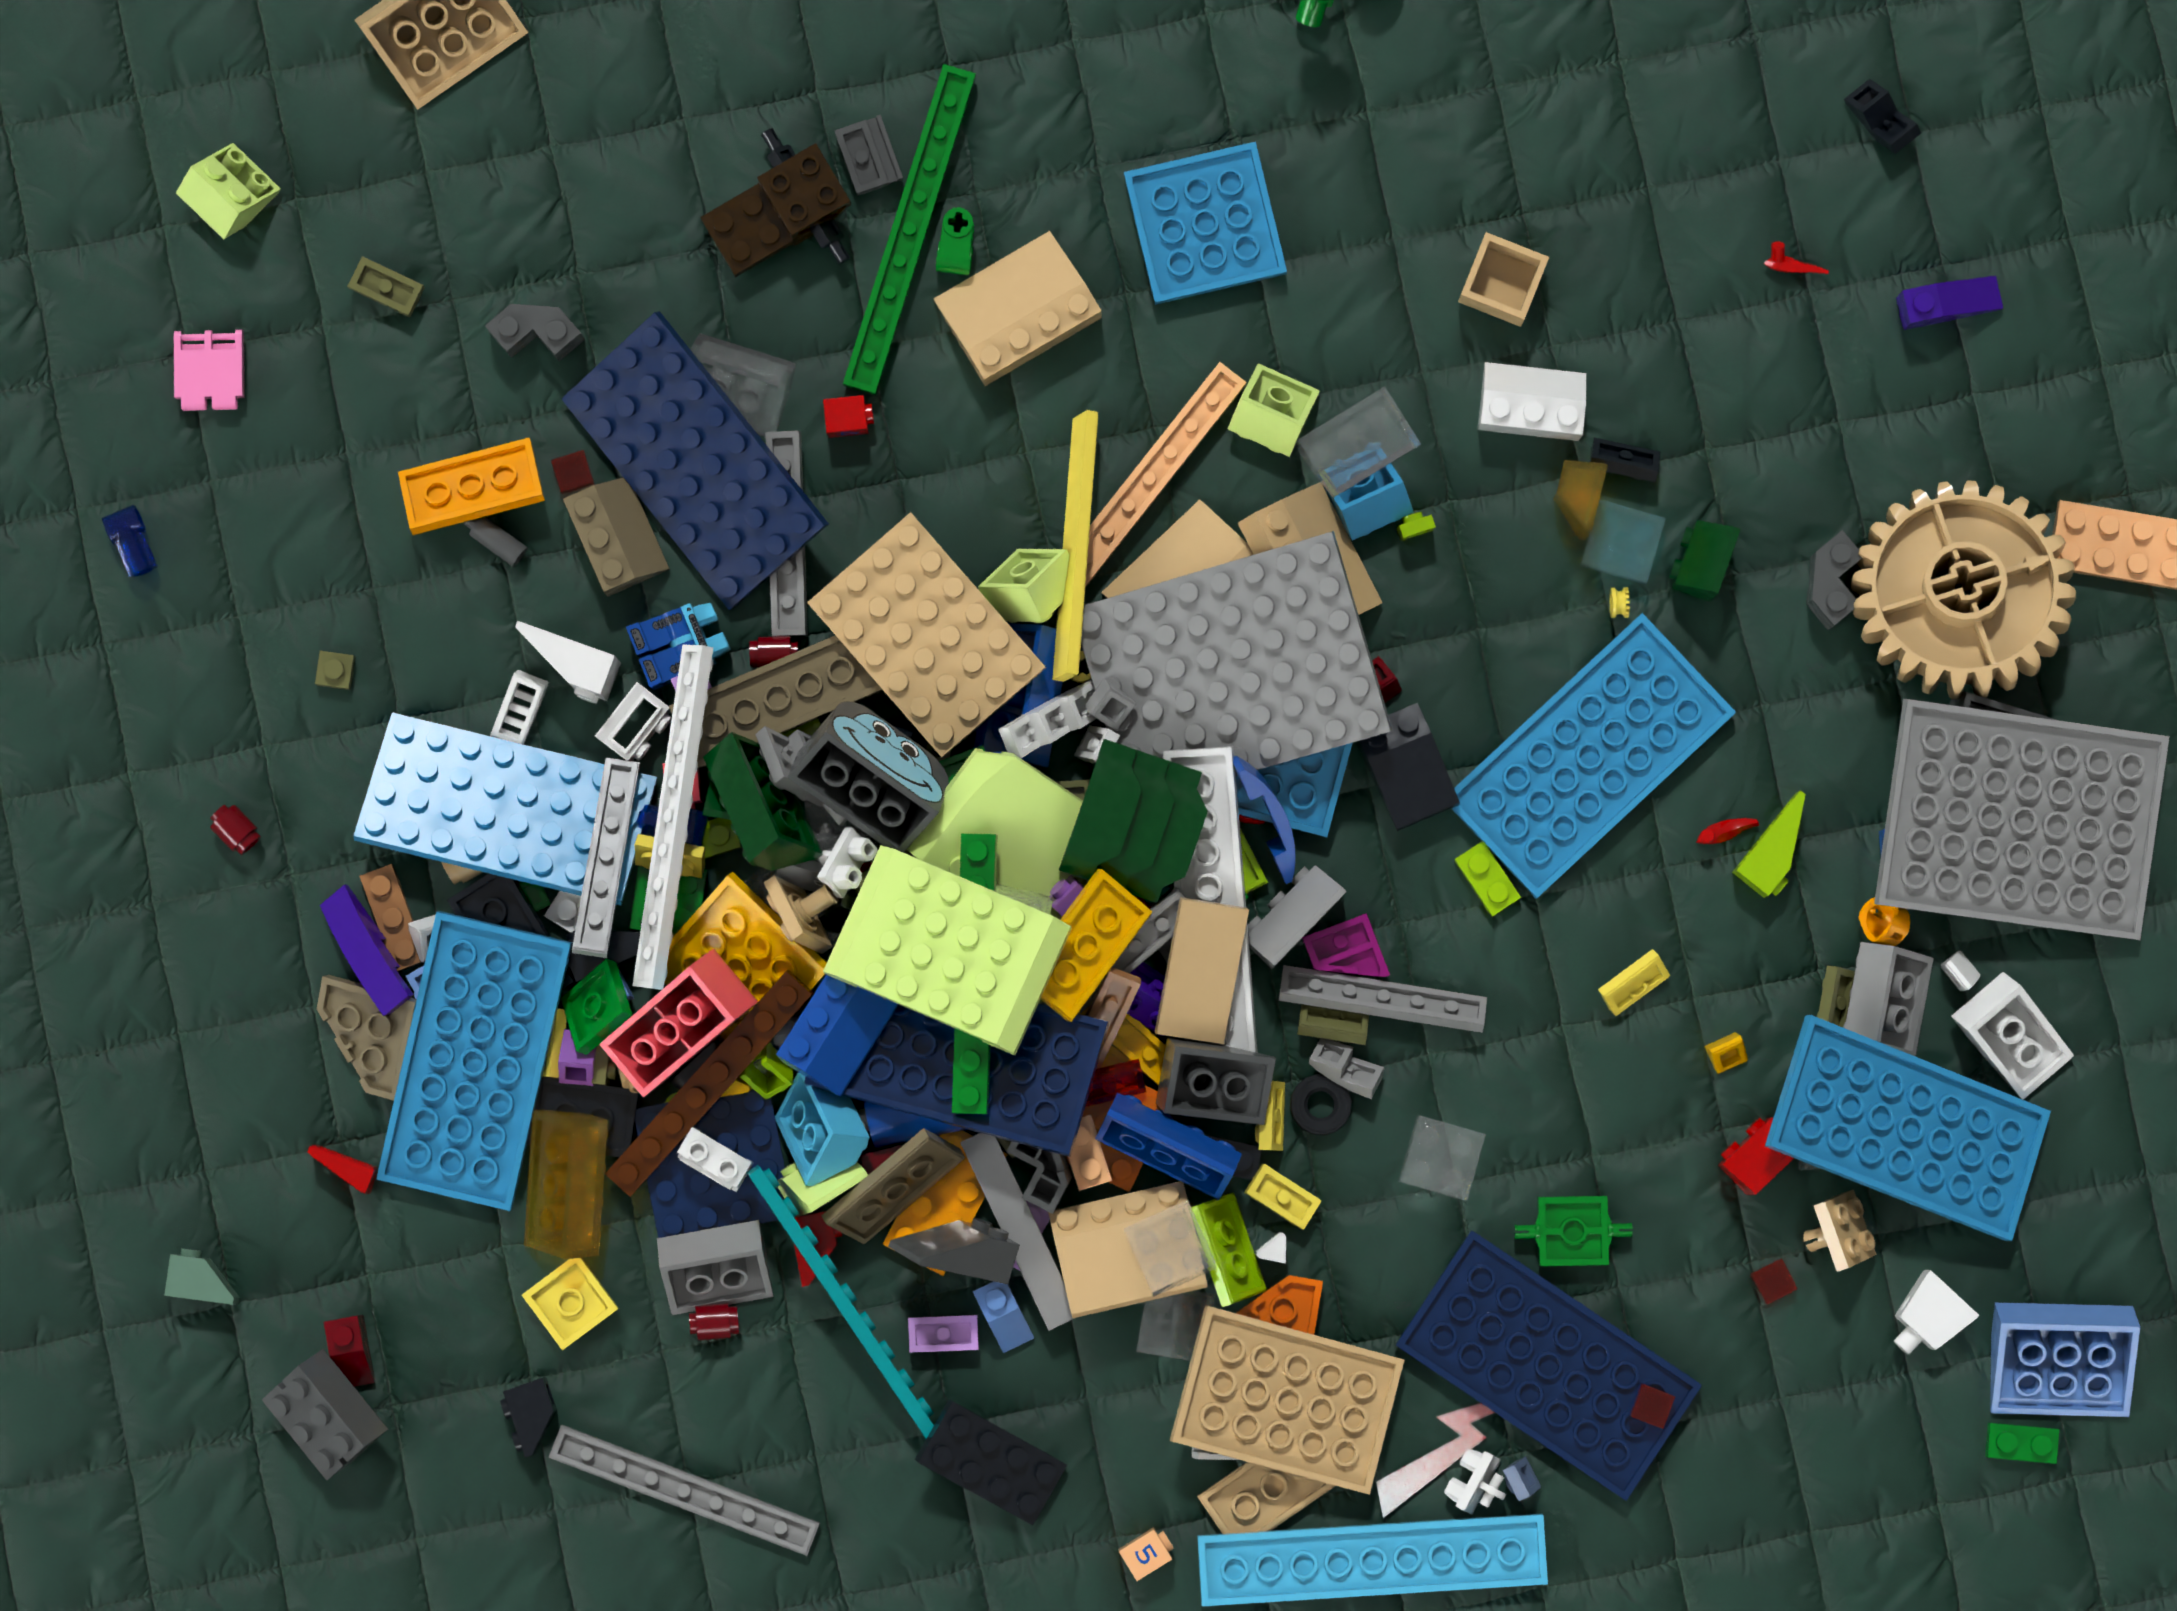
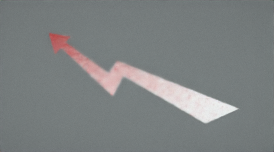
[1376,1403,1495,1518]

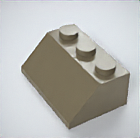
[563,477,670,597]

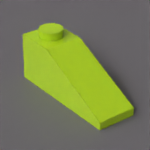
[1732,790,1806,898]

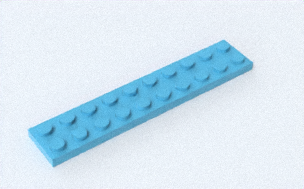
[1197,1514,1548,1606]

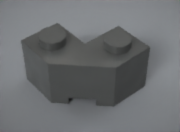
[485,304,585,362]
[1806,530,1862,630]
[1007,1141,1073,1214]

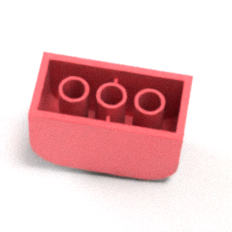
[599,949,758,1098]

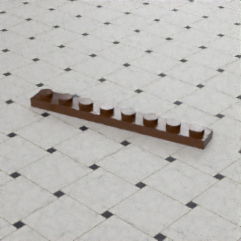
[605,970,814,1197]

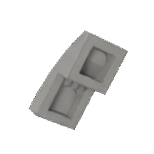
[1309,1038,1384,1099]

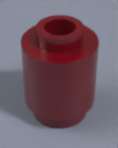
[749,636,799,668]
[210,805,261,855]
[689,1303,739,1341]

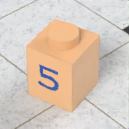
[1118,1527,1174,1581]

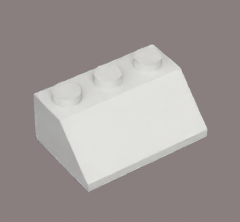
[1477,362,1586,441]

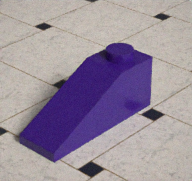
[1896,276,2003,330]

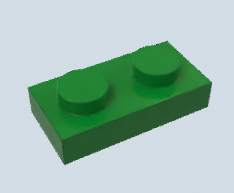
[1985,1422,2059,1464]

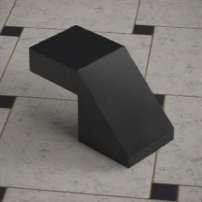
[1844,79,1921,154]

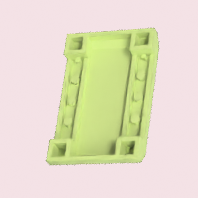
[823,845,1072,1055]

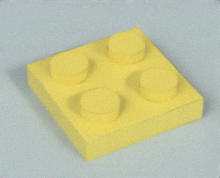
[522,1253,619,1351]

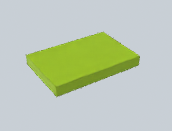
[1188,1193,1267,1307]

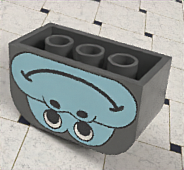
[788,701,949,853]

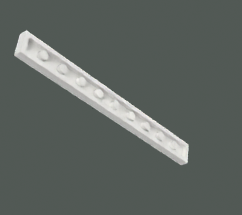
[632,645,714,990]

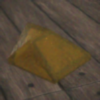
[1553,460,1608,540]

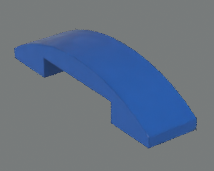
[1233,756,1295,884]

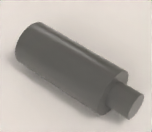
[462,517,528,567]

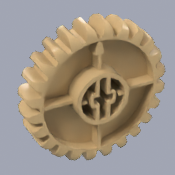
[1851,480,2076,699]

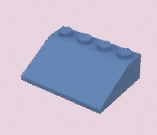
[1990,1302,2140,1417]

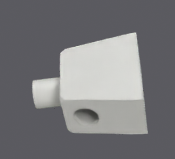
[1893,1270,1979,1355]

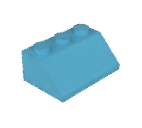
[775,1072,870,1186]

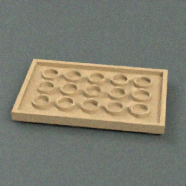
[807,512,1046,758]
[1170,1305,1404,1495]

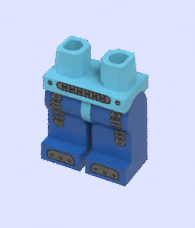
[626,603,731,690]

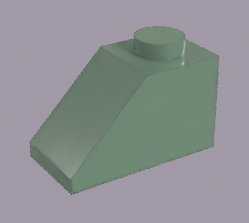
[164,1248,240,1305]

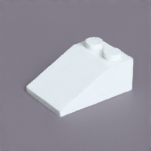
[515,621,621,704]
[1951,972,2074,1100]

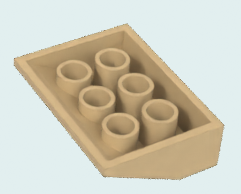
[355,0,528,110]
[933,231,1102,386]
[1238,482,1383,615]
[1101,499,1254,598]
[1048,1181,1208,1319]

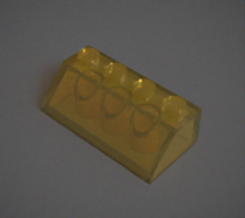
[524,1110,608,1259]

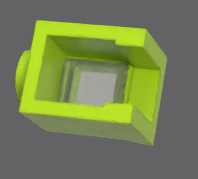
[740,1042,793,1100]

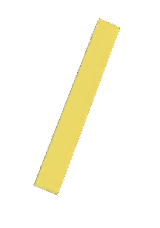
[1052,410,1098,682]

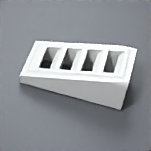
[490,670,549,744]

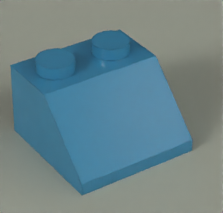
[1318,446,1414,541]

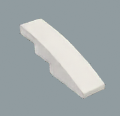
[998,679,1096,758]

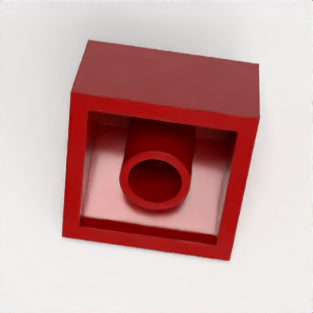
[1718,1117,1794,1195]

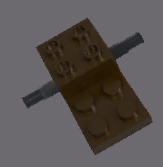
[700,128,851,278]

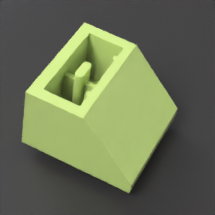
[176,143,281,239]

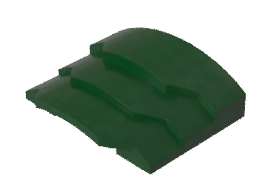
[1059,739,1208,903]

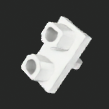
[817,827,878,898]
[1444,1449,1507,1515]

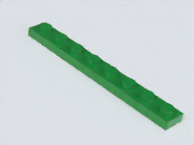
[952,833,998,1114]

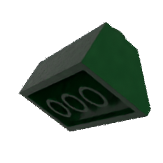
[703,732,823,871]

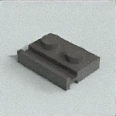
[834,114,903,196]

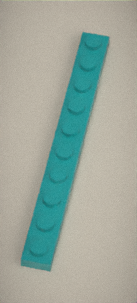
[746,1165,934,1439]

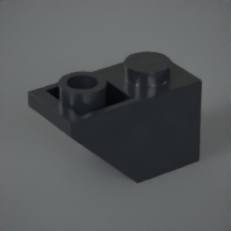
[500,1377,557,1458]

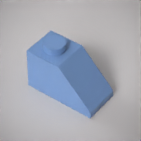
[973,1281,1034,1353]

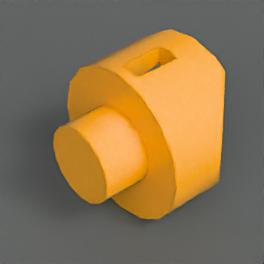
[1858,897,1910,946]

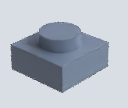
[1503,1456,1541,1501]

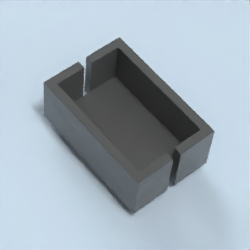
[262,1349,388,1480]

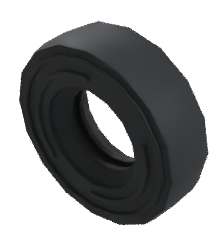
[1290,1074,1352,1135]

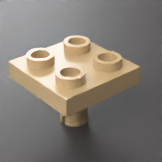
[764,875,839,954]
[1804,1190,1876,1272]

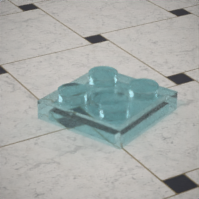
[1580,499,1666,585]

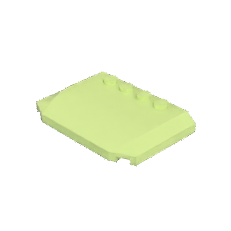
[906,748,1089,920]

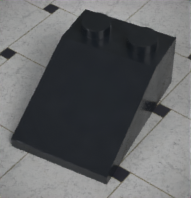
[1356,703,1460,831]

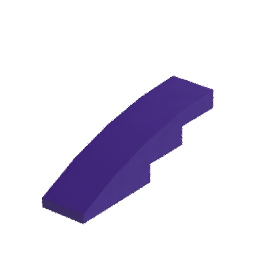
[320,884,414,1016]

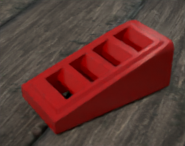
[307,1145,378,1194]

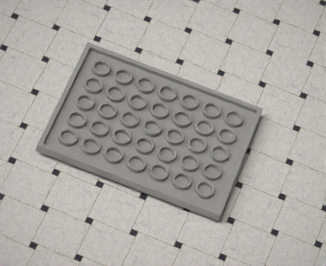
[1081,531,1392,776]
[1874,699,2170,940]

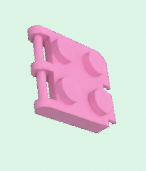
[174,329,245,411]

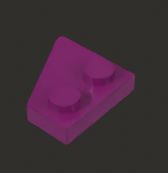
[1302,913,1390,978]

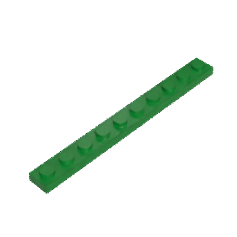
[843,64,976,396]

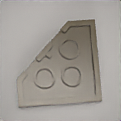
[316,975,417,1101]

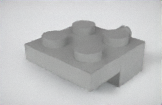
[755,726,824,807]

